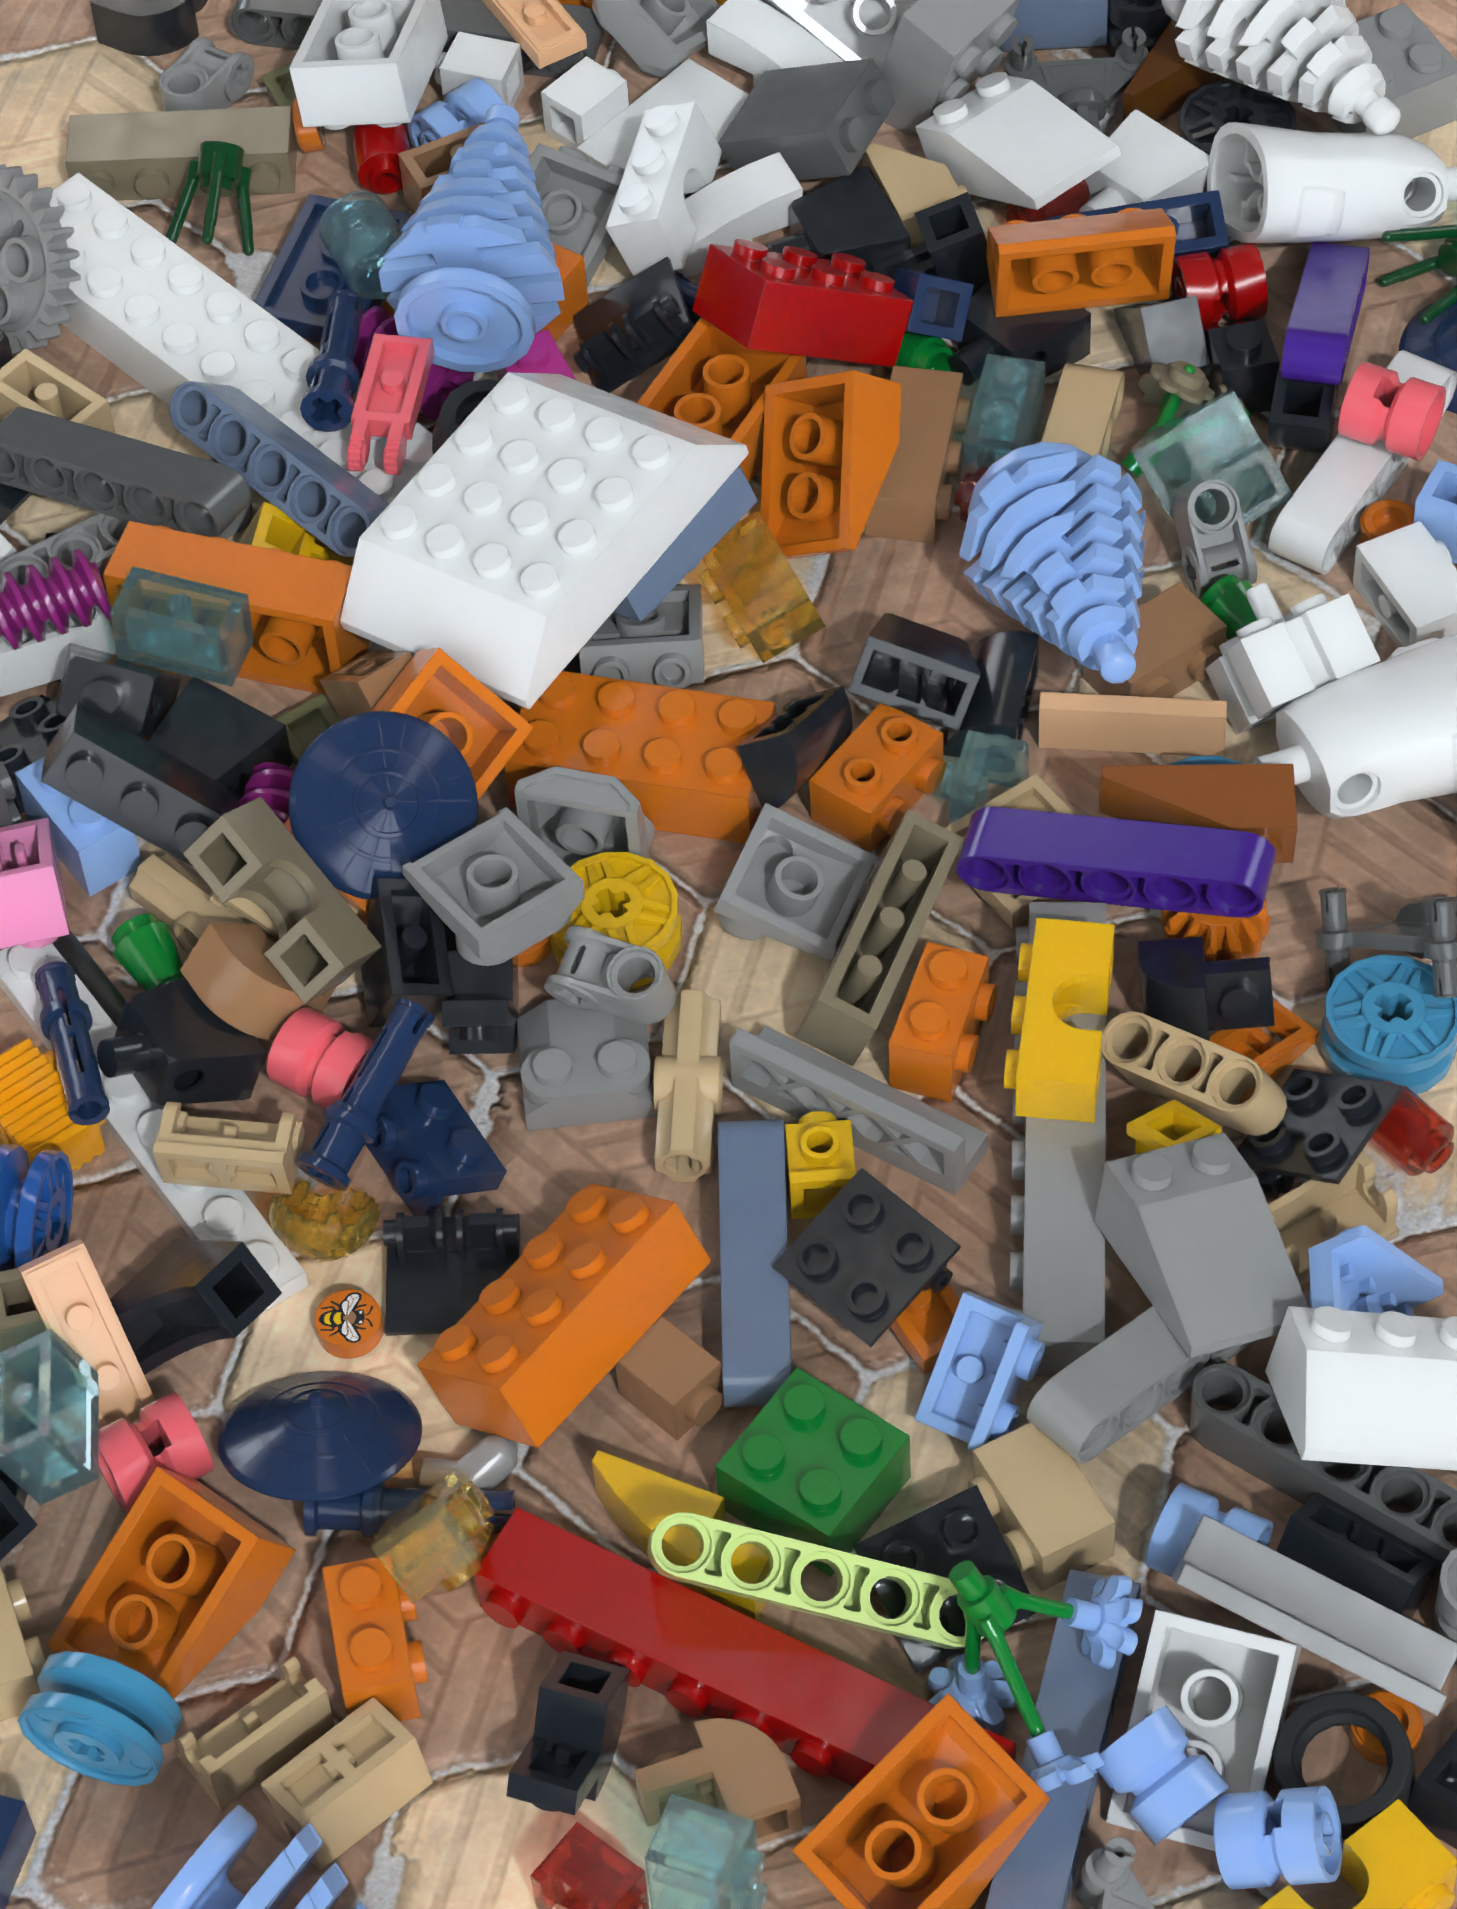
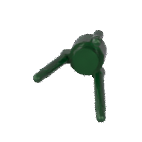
[165,141,254,256]
[1378,224,1457,324]

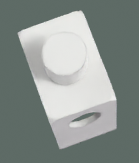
[1079,109,1210,212]

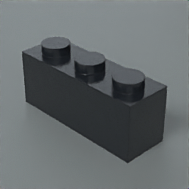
[41,702,240,866]

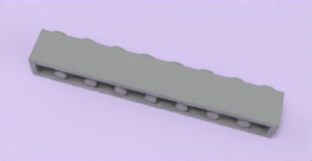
[1010,902,1106,1377]

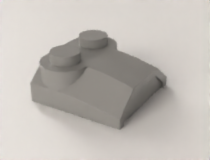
[592,0,721,77]
[514,766,656,867]
[713,802,879,961]
[402,807,584,966]
[517,999,656,1131]

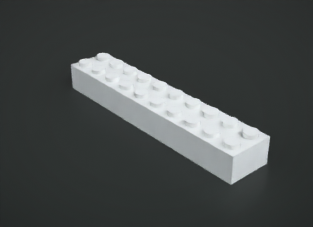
[49,173,434,503]

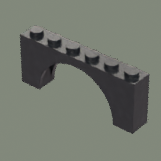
[0,1239,282,1561]

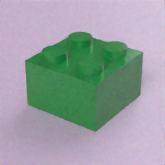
[715,1368,911,1577]

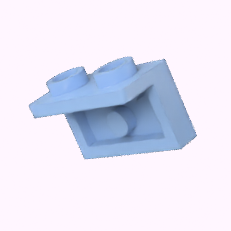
[1308,1225,1444,1316]
[914,1291,1045,1452]

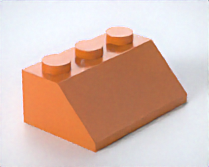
[986,208,1176,318]

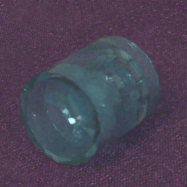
[318,191,403,300]

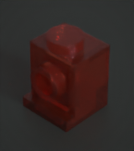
[530,1822,649,1909]

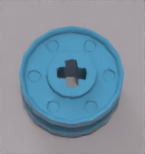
[1321,955,1457,1099]
[18,1651,183,1787]

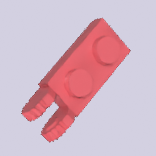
[347,334,435,475]

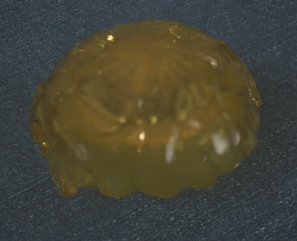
[267,1181,380,1262]

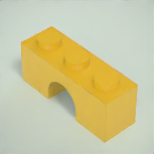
[1004,918,1115,1123]
[1258,1799,1457,1909]

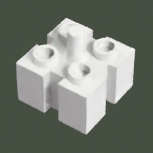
[1205,582,1381,735]

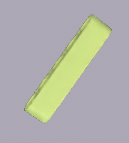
[647,1512,984,1649]

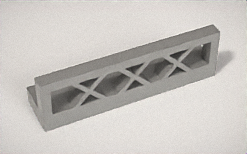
[729,1026,989,1195]
[1171,1514,1457,1716]

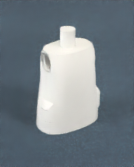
[1207,122,1457,243]
[1253,634,1457,820]

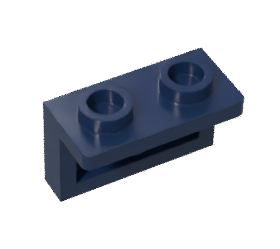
[365,1080,507,1218]

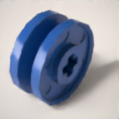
[0,1144,74,1272]

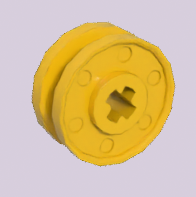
[550,852,683,990]

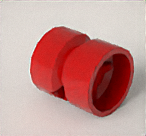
[1171,243,1268,327]

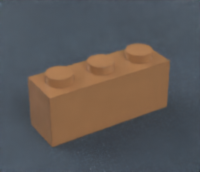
[865,366,973,544]

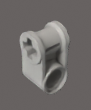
[159,37,254,111]
[1171,479,1257,599]
[544,926,677,1025]

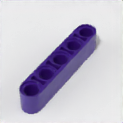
[1281,242,1370,386]
[956,807,1276,918]

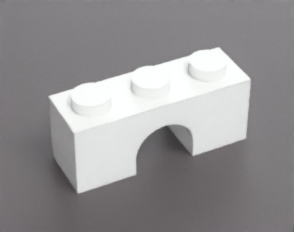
[605,101,722,277]

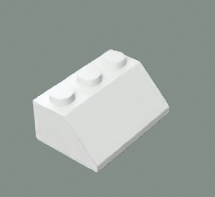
[1265,1306,1457,1471]

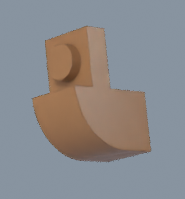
[180,922,336,1041]
[634,1718,803,1853]

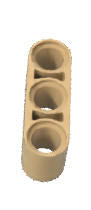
[1041,362,1125,458]
[1102,1011,1287,1136]

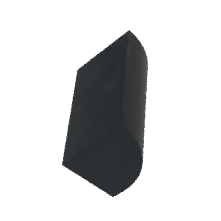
[943,631,1039,766]
[736,686,853,808]
[1276,1493,1440,1619]

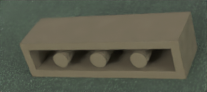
[65,106,297,201]
[796,810,964,1066]

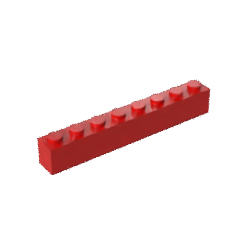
[474,1507,1016,1787]

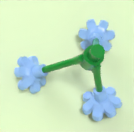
[926,1560,1143,1793]

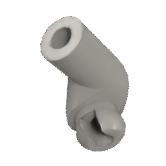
[419,1434,518,1491]

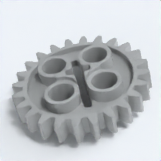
[0,164,81,354]

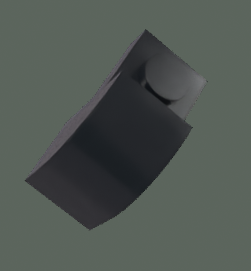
[90,0,208,56]
[872,192,989,297]
[1268,370,1339,453]
[1138,936,1275,1041]
[442,951,519,1054]
[506,1650,630,1816]

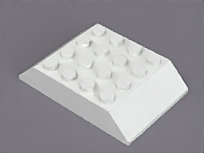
[340,372,749,709]

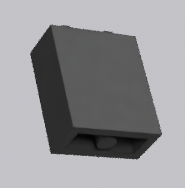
[718,58,896,181]

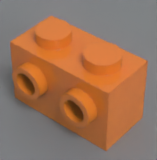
[809,703,946,852]
[888,942,998,1103]
[322,1554,429,1722]

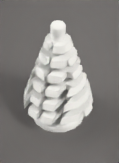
[1161,0,1401,135]

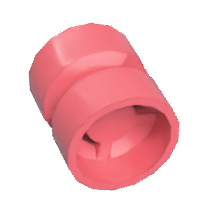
[1338,361,1446,461]
[266,1007,375,1109]
[87,1391,214,1514]

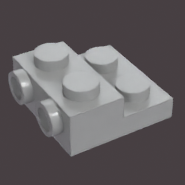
[529,143,625,287]
[579,584,704,689]

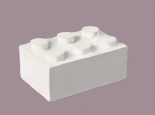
[289,0,448,130]

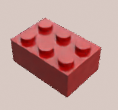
[692,239,913,367]

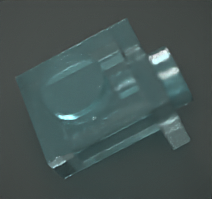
[941,730,1029,824]

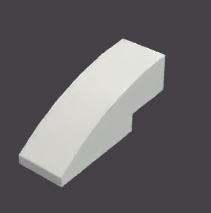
[706,0,843,87]
[674,152,803,278]

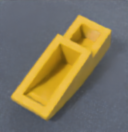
[592,1450,769,1620]

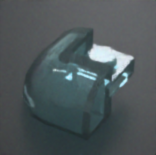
[1131,389,1293,525]

